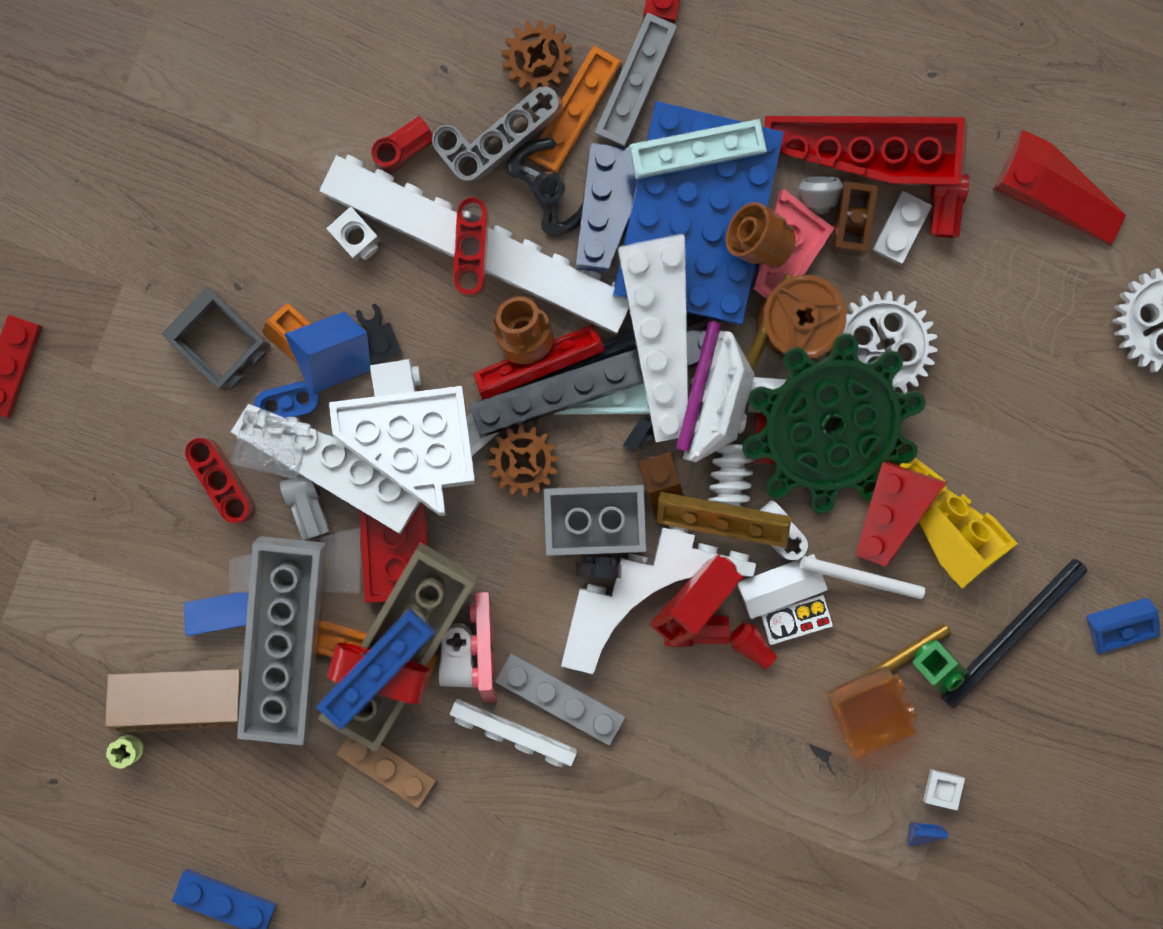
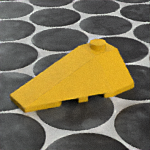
[899,457,1018,589]

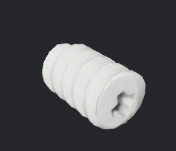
[708,444,754,507]

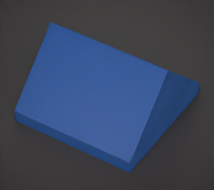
[285,312,371,395]

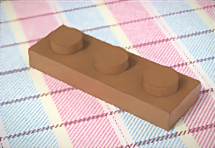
[336,737,437,808]

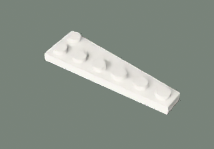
[618,234,688,442]
[231,404,420,534]

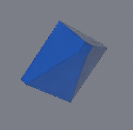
[908,822,948,846]

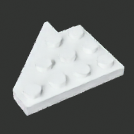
[329,386,475,516]

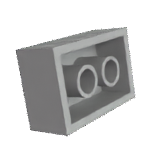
[544,485,646,556]

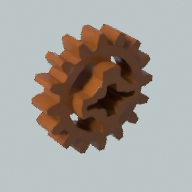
[501,20,573,92]
[488,425,559,496]

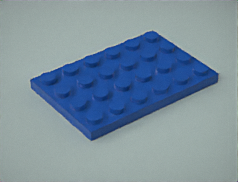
[612,101,784,325]

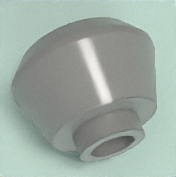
[798,176,843,214]

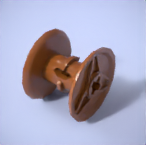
[756,275,847,358]

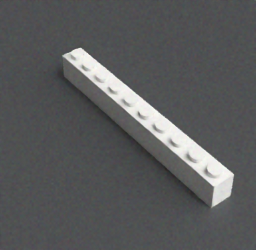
[319,155,630,336]

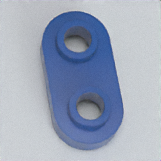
[254,381,320,419]

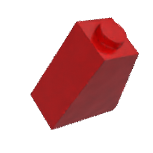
[649,554,743,647]

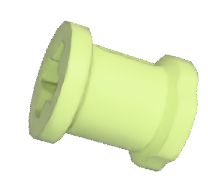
[106,734,144,769]

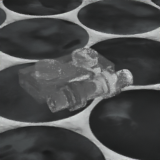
[230,410,311,480]

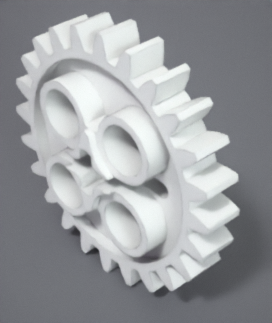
[1113,268,1163,373]
[829,291,938,393]

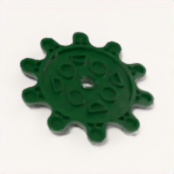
[742,333,925,514]

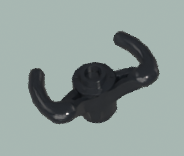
[506,138,584,237]

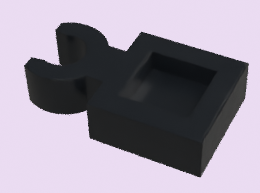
[356,304,403,365]

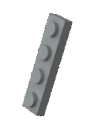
[595,12,677,147]
[495,652,625,745]

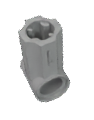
[280,474,330,540]

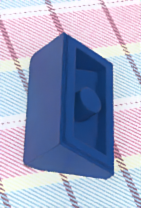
[184,590,249,636]
[1087,598,1161,654]

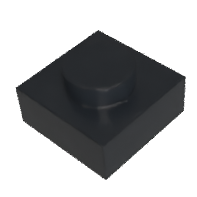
[623,417,653,452]

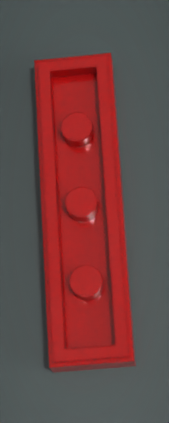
[473,324,605,400]

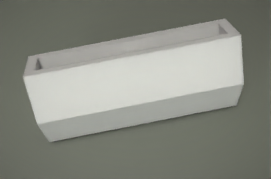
[737,554,828,619]

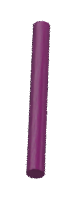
[676,321,721,452]

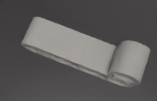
[432,87,562,183]

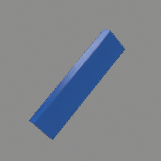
[316,608,435,730]

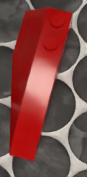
[765,116,968,185]

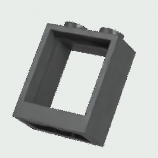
[161,287,270,390]

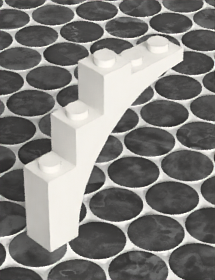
[561,526,756,674]

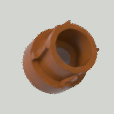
[726,202,796,268]
[493,295,554,364]

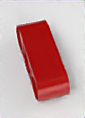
[453,197,489,298]
[185,438,255,523]
[327,642,430,704]

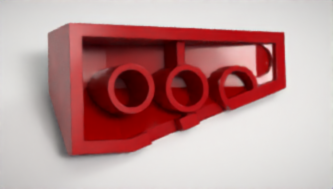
[993,129,1126,245]

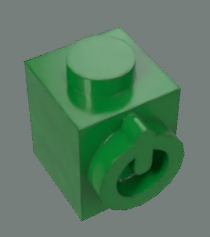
[912,640,968,694]

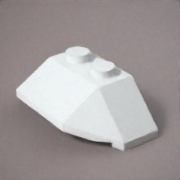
[683,331,756,462]

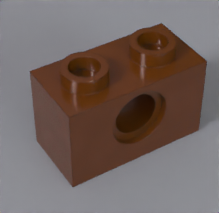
[830,181,879,257]

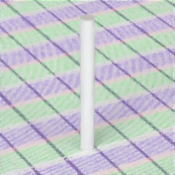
[800,556,925,600]

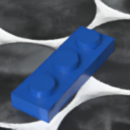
[172,868,277,929]

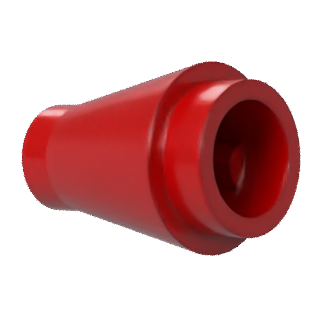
[729,622,777,669]

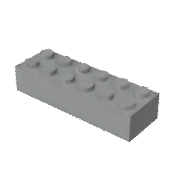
[237,536,326,746]

